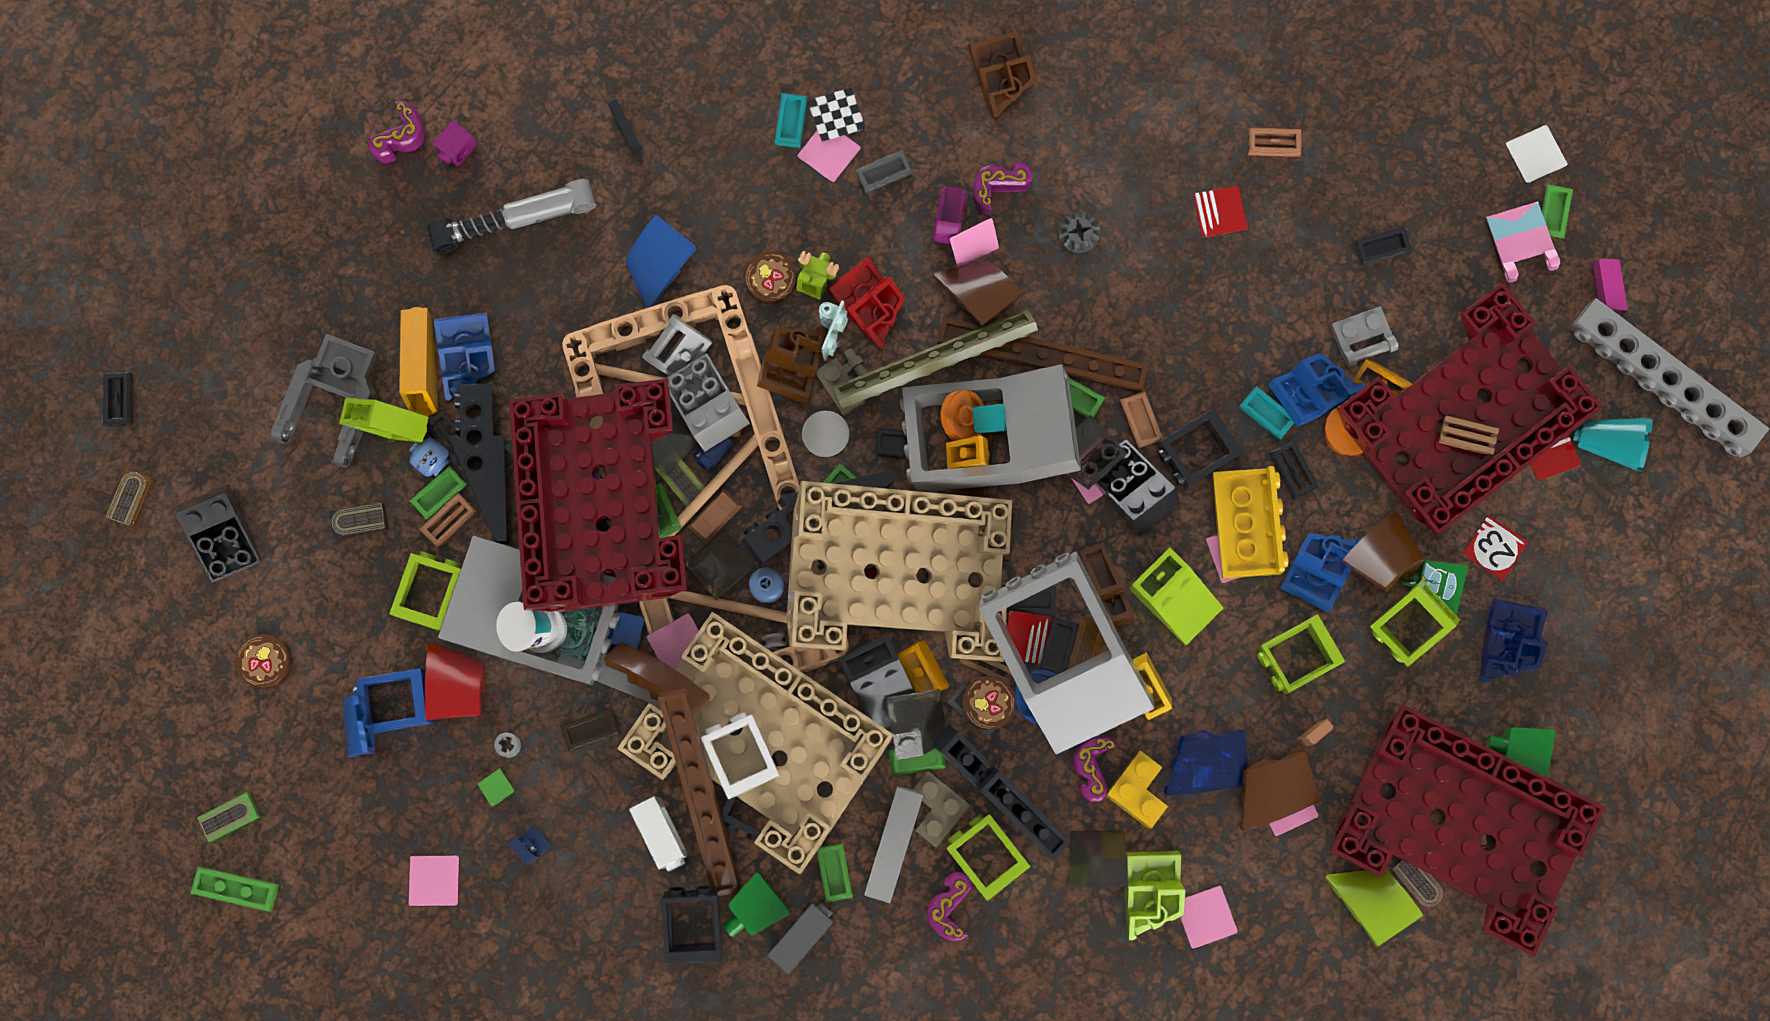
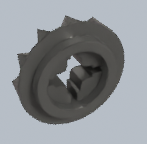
[1059,212,1100,253]

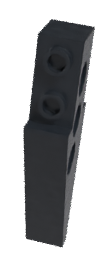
[450,384,507,545]
[741,470,897,568]
[931,725,1071,861]

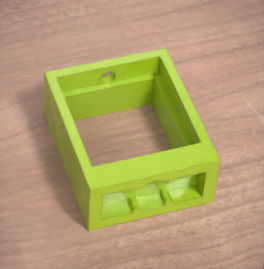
[339,398,429,443]
[390,551,461,631]
[1370,580,1460,667]
[1257,614,1345,695]
[946,814,1030,901]

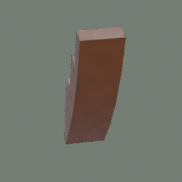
[604,642,710,714]

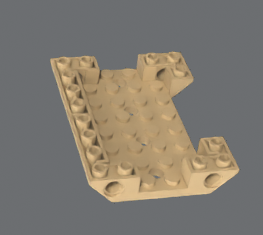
[787,481,1012,662]
[617,612,894,874]

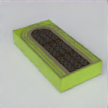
[654,451,705,507]

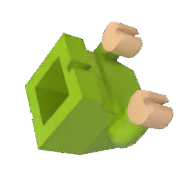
[797,251,839,300]

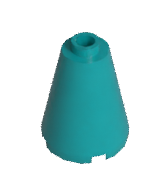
[1573,418,1653,471]

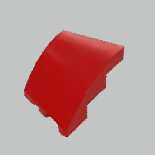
[827,257,905,349]
[425,642,485,720]

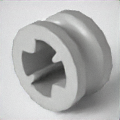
[761,633,787,650]
[494,732,521,758]

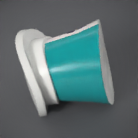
[496,602,567,653]

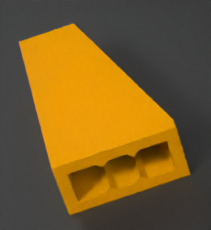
[399,307,439,416]

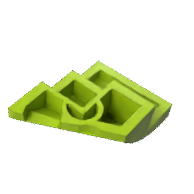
[1125,851,1185,940]
[1325,869,1423,946]

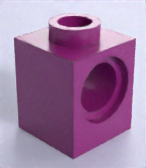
[433,120,477,167]

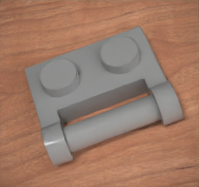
[1330,306,1398,367]
[642,314,712,376]

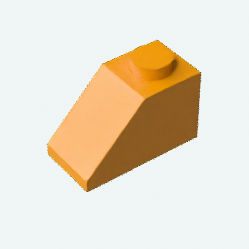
[946,436,989,469]

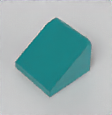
[972,404,1007,434]

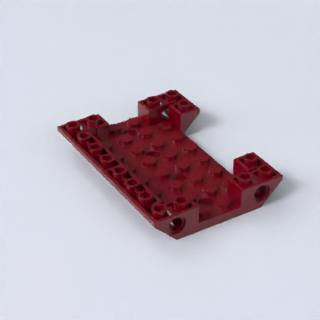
[1337,282,1603,535]
[509,378,687,612]
[1330,704,1605,957]

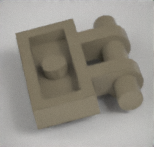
[815,348,874,416]

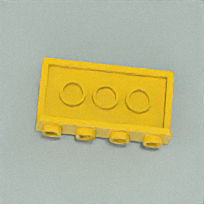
[1211,466,1288,579]

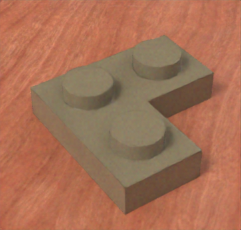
[913,771,970,848]

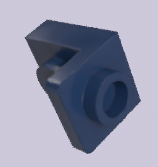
[508,826,551,865]

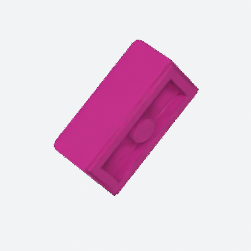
[1592,259,1628,312]

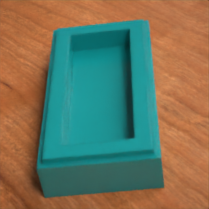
[775,93,807,148]
[1239,386,1294,440]

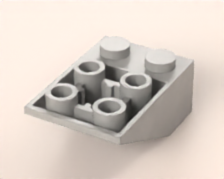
[667,353,750,451]

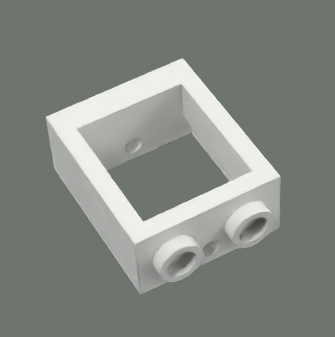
[701,712,780,799]
[629,796,689,871]

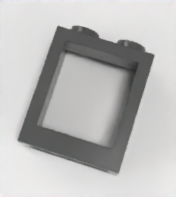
[768,902,835,974]

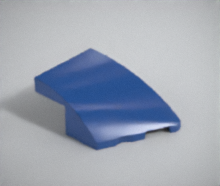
[625,215,697,308]
[434,313,495,400]
[1268,353,1365,427]
[1280,533,1362,613]
[342,695,375,758]

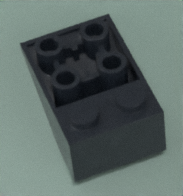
[1085,439,1181,536]
[175,484,262,583]
[838,635,923,729]

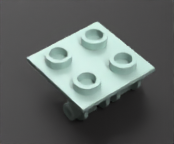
[819,301,848,362]

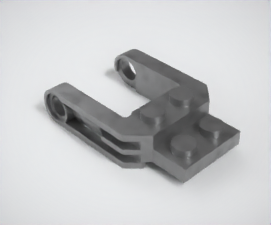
[271,334,378,468]

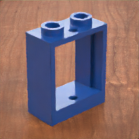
[353,669,433,733]

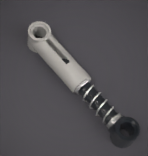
[427,179,596,253]

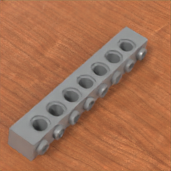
[1569,298,1770,458]

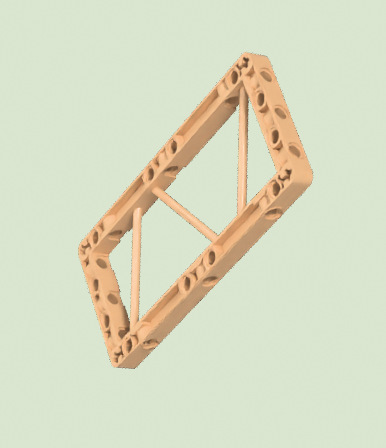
[562,285,849,673]

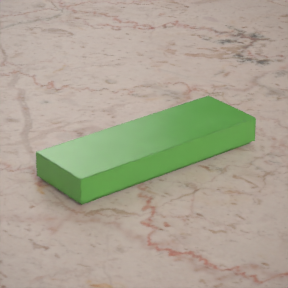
[190,866,279,912]

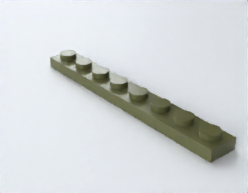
[832,310,1038,408]

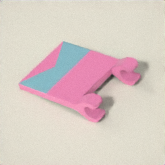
[1486,202,1560,283]

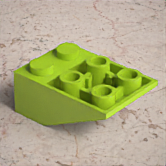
[1129,548,1223,646]

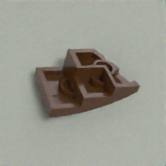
[968,31,1036,118]
[933,261,1023,327]
[757,327,827,404]
[1343,513,1424,592]
[1239,750,1321,831]

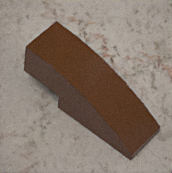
[1078,542,1135,629]

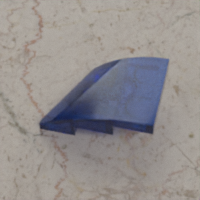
[1480,599,1548,682]
[1164,729,1248,795]

